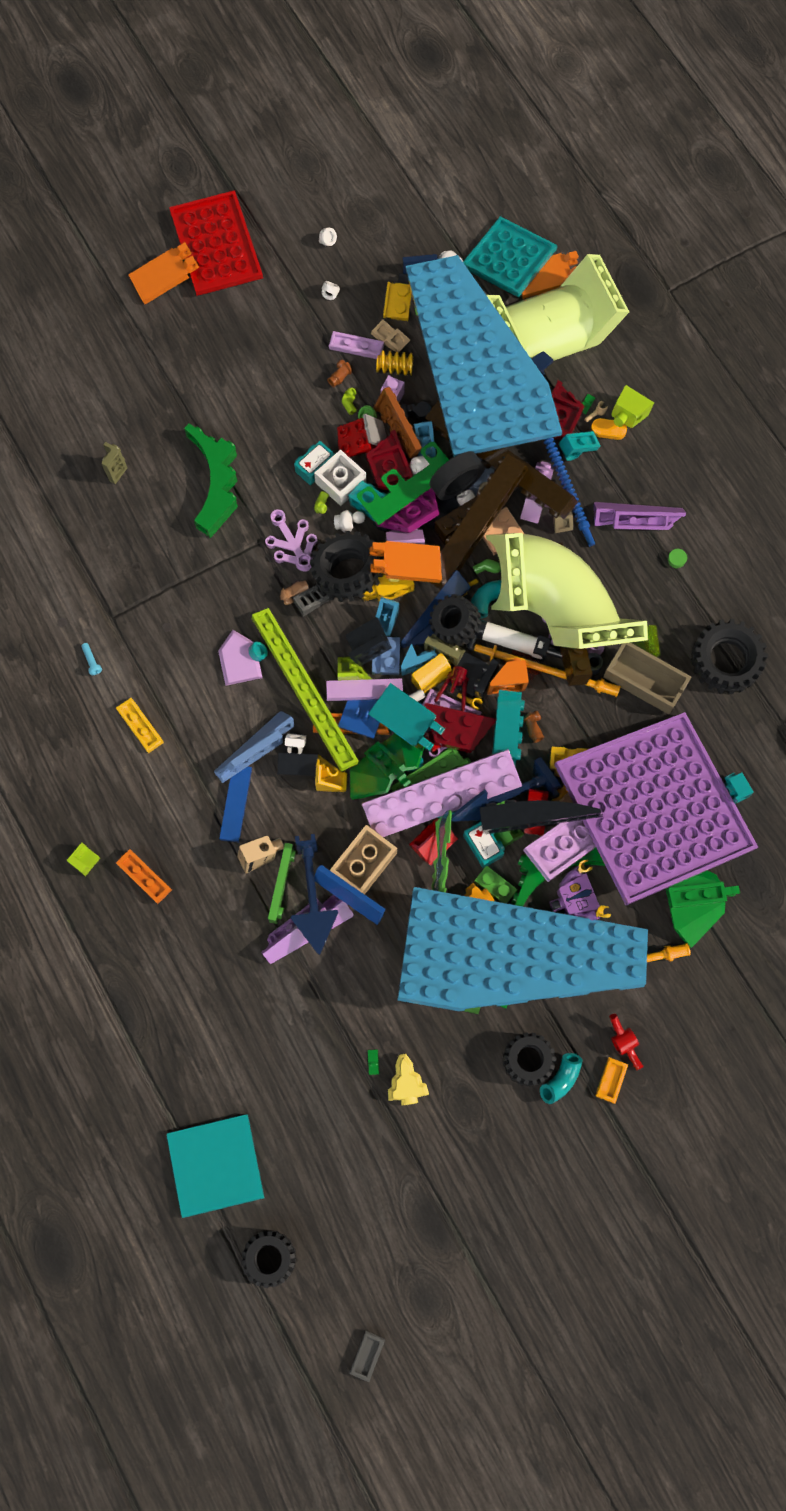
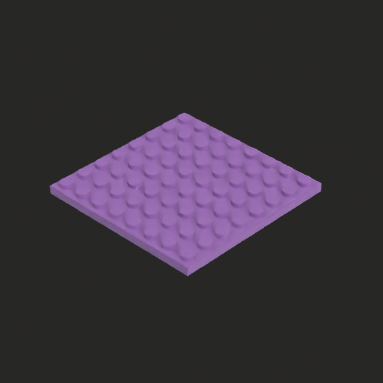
[554,712,758,905]

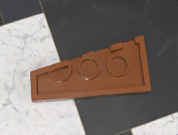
[373,387,422,459]

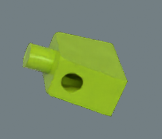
[611,385,654,428]

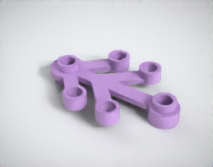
[265,510,317,571]

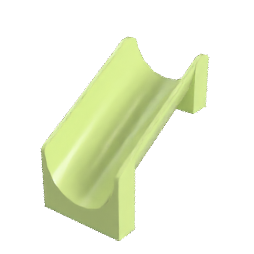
[486,254,629,360]

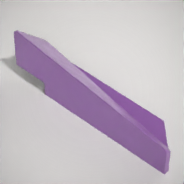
[594,502,686,530]
[261,895,354,964]

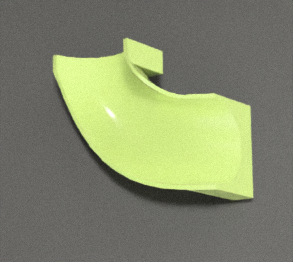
[486,533,648,649]

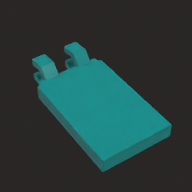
[368,683,445,751]

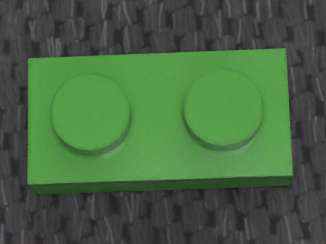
[474,866,517,904]

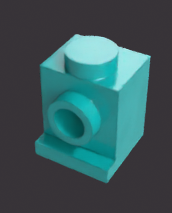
[725,773,754,804]

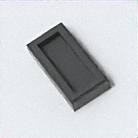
[349,1330,385,1382]

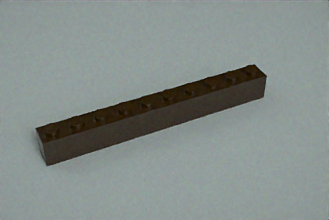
[425,401,578,520]

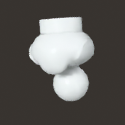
[334,510,365,532]

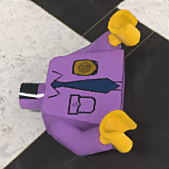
[550,860,611,920]

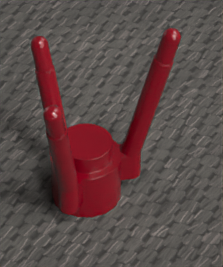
[434,666,469,712]

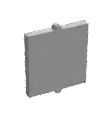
[363,414,387,446]

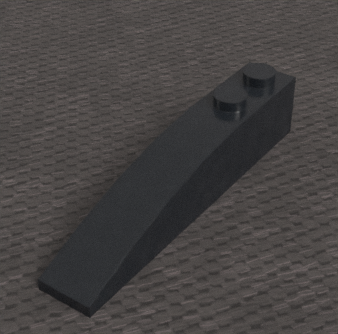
[480,800,603,835]

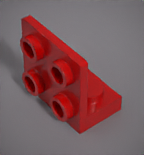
[337,418,377,458]

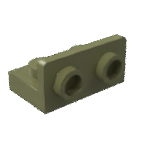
[101,442,127,484]
[424,634,465,666]

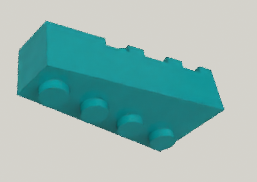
[492,690,525,765]

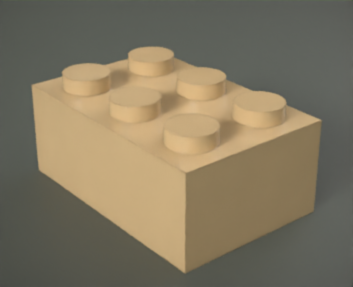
[330,825,397,895]

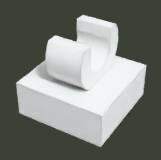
[285,734,306,754]

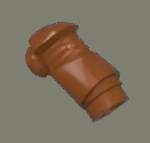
[327,360,351,387]
[523,711,544,743]

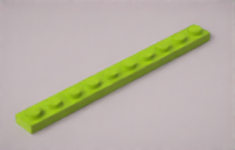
[252,608,359,771]

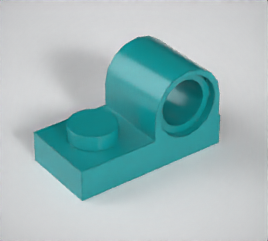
[559,431,601,461]

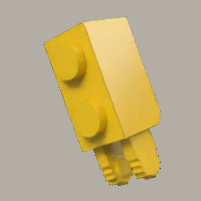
[362,573,414,602]

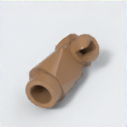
[280,581,309,605]

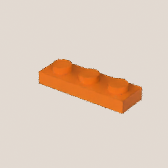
[116,849,172,904]

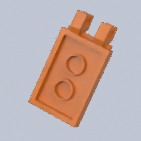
[128,242,199,304]
[521,251,579,299]
[369,541,442,583]

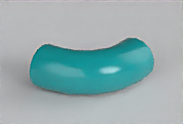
[471,580,502,619]
[540,1053,582,1104]

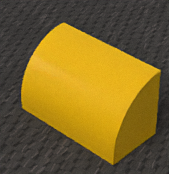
[411,653,452,694]

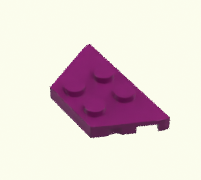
[375,488,439,533]

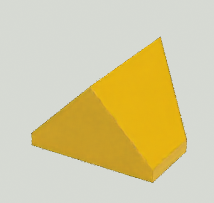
[315,754,347,792]

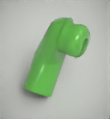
[473,559,501,574]

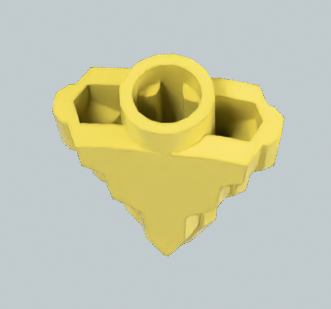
[388,1054,429,1105]

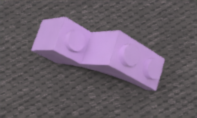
[520,462,555,523]

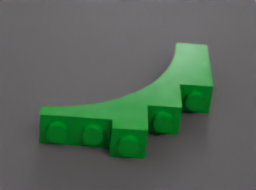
[184,424,238,538]
[511,848,605,907]

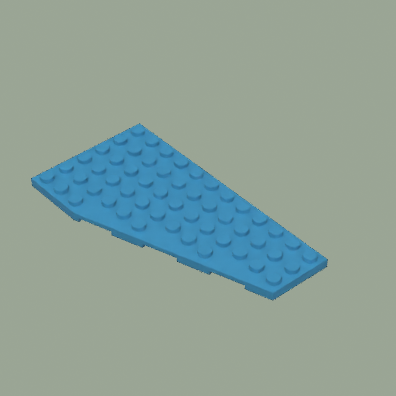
[406,255,562,457]
[397,887,648,1011]

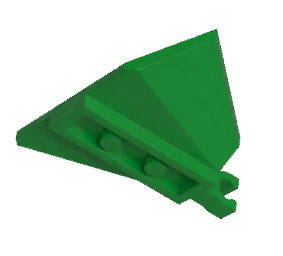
[350,733,425,800]
[665,870,740,948]

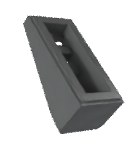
[293,585,330,616]

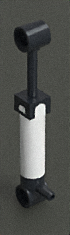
[458,615,603,677]

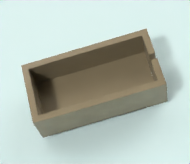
[603,642,691,715]

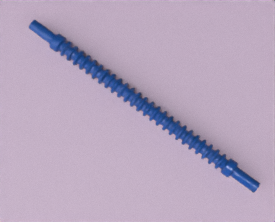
[542,438,595,547]

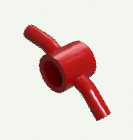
[609,1014,643,1070]

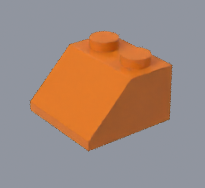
[487,658,529,695]

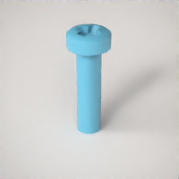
[81,643,102,675]

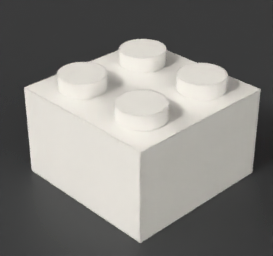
[314,450,366,506]

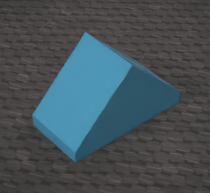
[376,597,399,637]

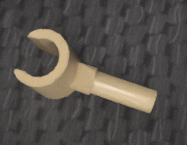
[584,401,608,422]

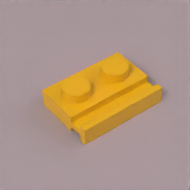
[383,282,412,321]

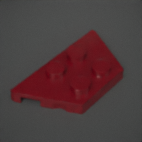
[551,380,584,439]
[366,430,413,490]
[423,703,496,753]

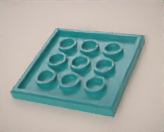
[463,216,557,297]
[167,1114,265,1218]

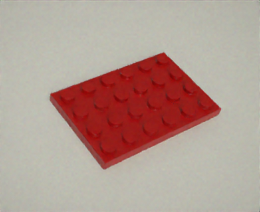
[169,190,263,296]

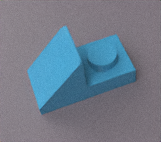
[414,421,436,458]
[401,644,437,676]

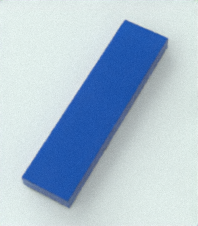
[219,767,252,843]
[314,865,385,925]

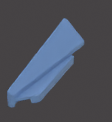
[214,711,294,783]

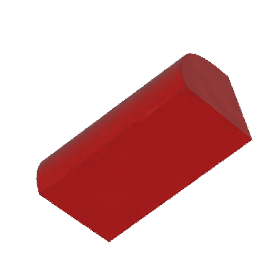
[409,818,458,866]

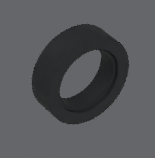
[429,451,485,500]

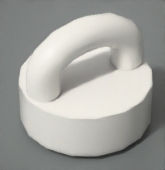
[319,228,337,246]
[322,281,340,300]
[456,489,475,506]

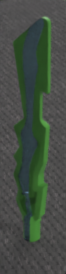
[431,810,452,893]

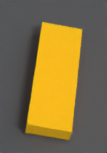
[116,698,164,753]

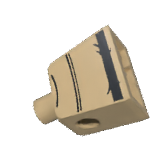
[237,836,284,874]

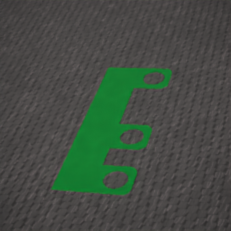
[357,442,449,525]

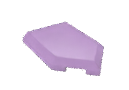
[218,630,262,686]

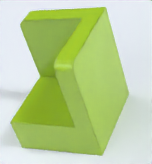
[67,843,100,876]

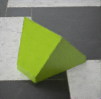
[338,657,371,681]

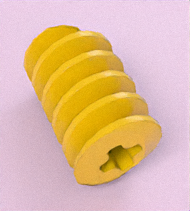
[376,350,413,376]

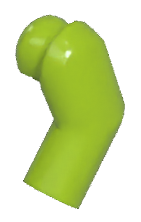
[342,388,357,415]
[314,491,329,514]

